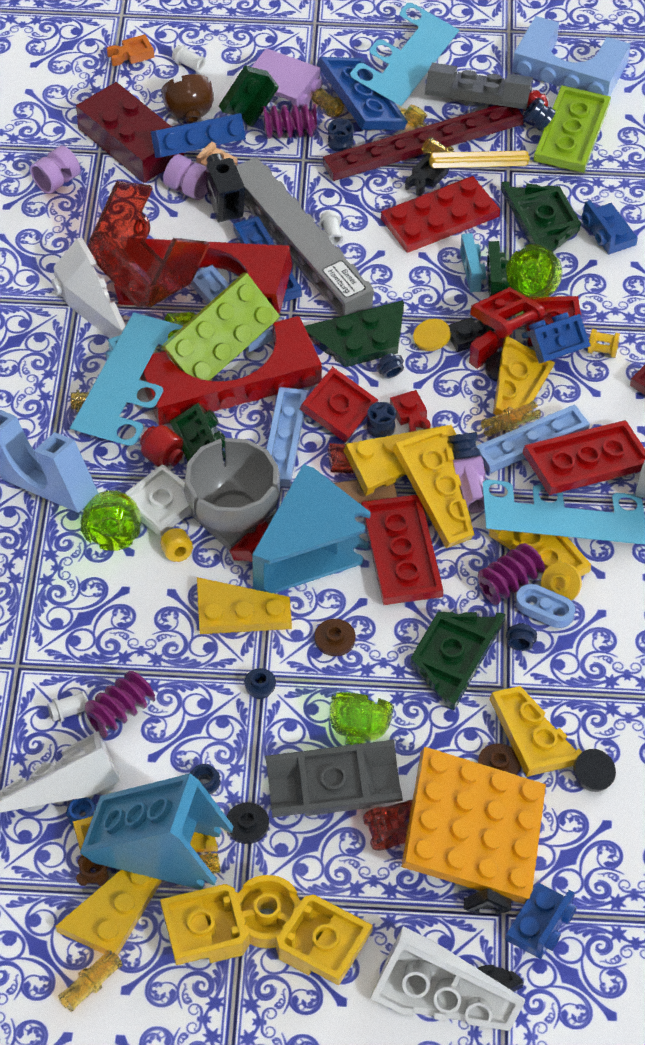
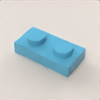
[460,233,486,293]

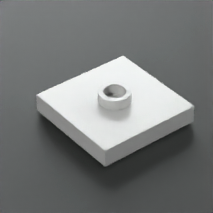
[119,464,192,537]

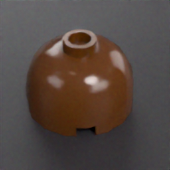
[161,74,214,123]

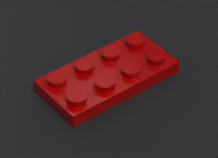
[381,176,500,253]
[522,420,645,495]
[362,495,444,605]

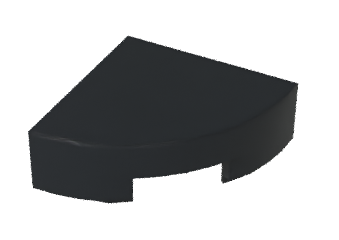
[464,888,511,914]
[477,965,524,992]

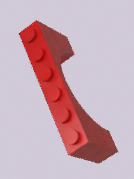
[114,238,292,313]
[140,316,322,425]

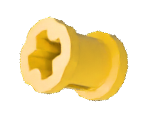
[588,328,620,358]

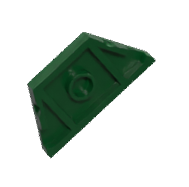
[501,181,581,260]
[304,300,404,367]
[410,612,506,710]

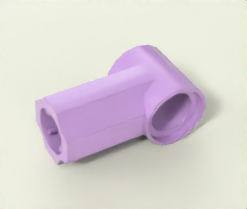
[453,455,485,513]

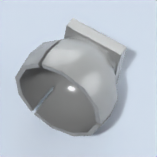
[184,438,280,550]

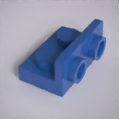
[581,200,638,255]
[521,312,590,364]
[505,882,577,959]

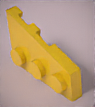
[493,336,555,428]
[489,529,591,576]
[197,577,292,634]
[489,686,582,777]
[55,870,162,960]

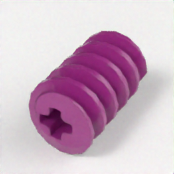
[263,104,317,139]
[478,543,545,606]
[85,671,155,738]

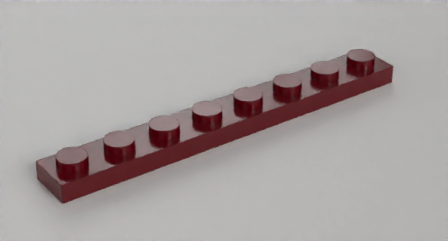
[323,105,524,181]

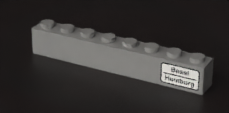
[236,157,374,316]

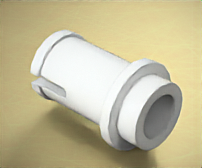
[172,45,206,72]
[320,210,343,246]
[47,691,88,723]

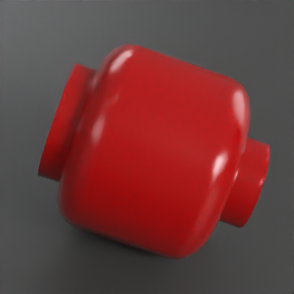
[140,425,184,467]

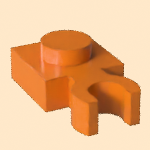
[106,34,155,66]

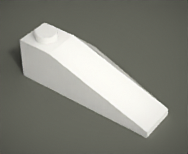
[51,237,126,339]
[0,731,120,813]
[370,926,525,1031]

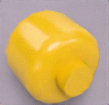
[160,528,193,562]

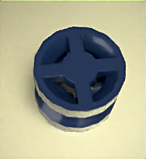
[523,97,556,131]
[328,118,354,152]
[367,402,396,438]
[448,432,480,459]

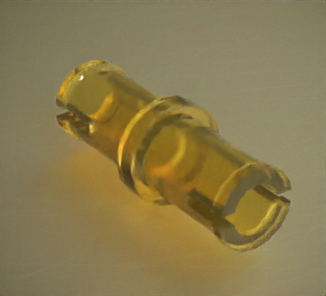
[481,401,541,437]
[58,949,123,1012]

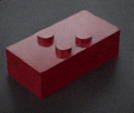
[76,82,184,183]

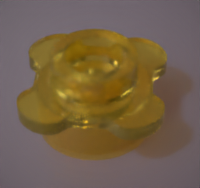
[400,104,427,128]

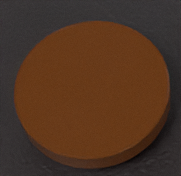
[315,619,356,656]
[478,743,521,775]

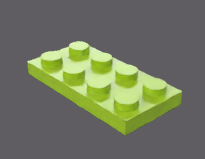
[534,85,611,173]
[161,273,280,381]

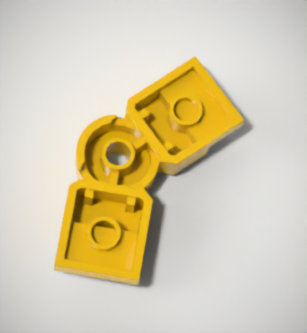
[160,875,373,986]

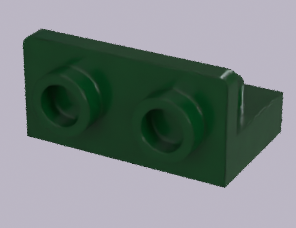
[218,65,279,126]
[487,241,516,297]
[170,403,226,461]

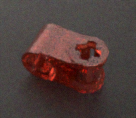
[362,800,412,851]

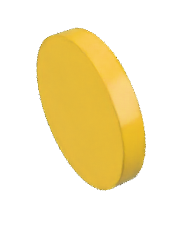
[413,318,451,351]
[541,562,582,601]

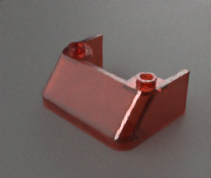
[88,181,210,308]

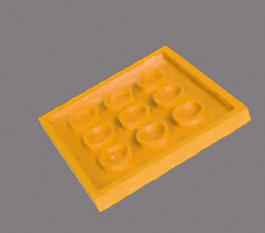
[401,747,546,904]

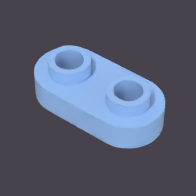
[516,584,575,628]

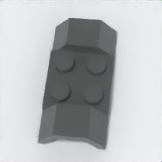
[424,62,533,109]
[265,740,403,818]

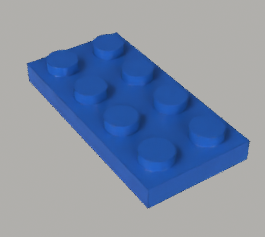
[317,57,408,131]

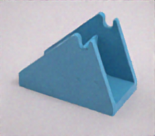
[252,464,371,593]
[80,773,234,890]

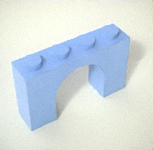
[512,16,630,96]
[0,410,99,513]

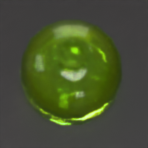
[506,244,563,299]
[80,490,141,551]
[329,692,394,745]

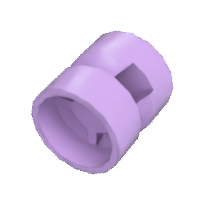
[30,145,81,194]
[163,154,208,200]

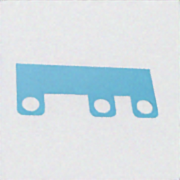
[350,3,460,106]
[70,312,183,446]
[483,480,645,545]

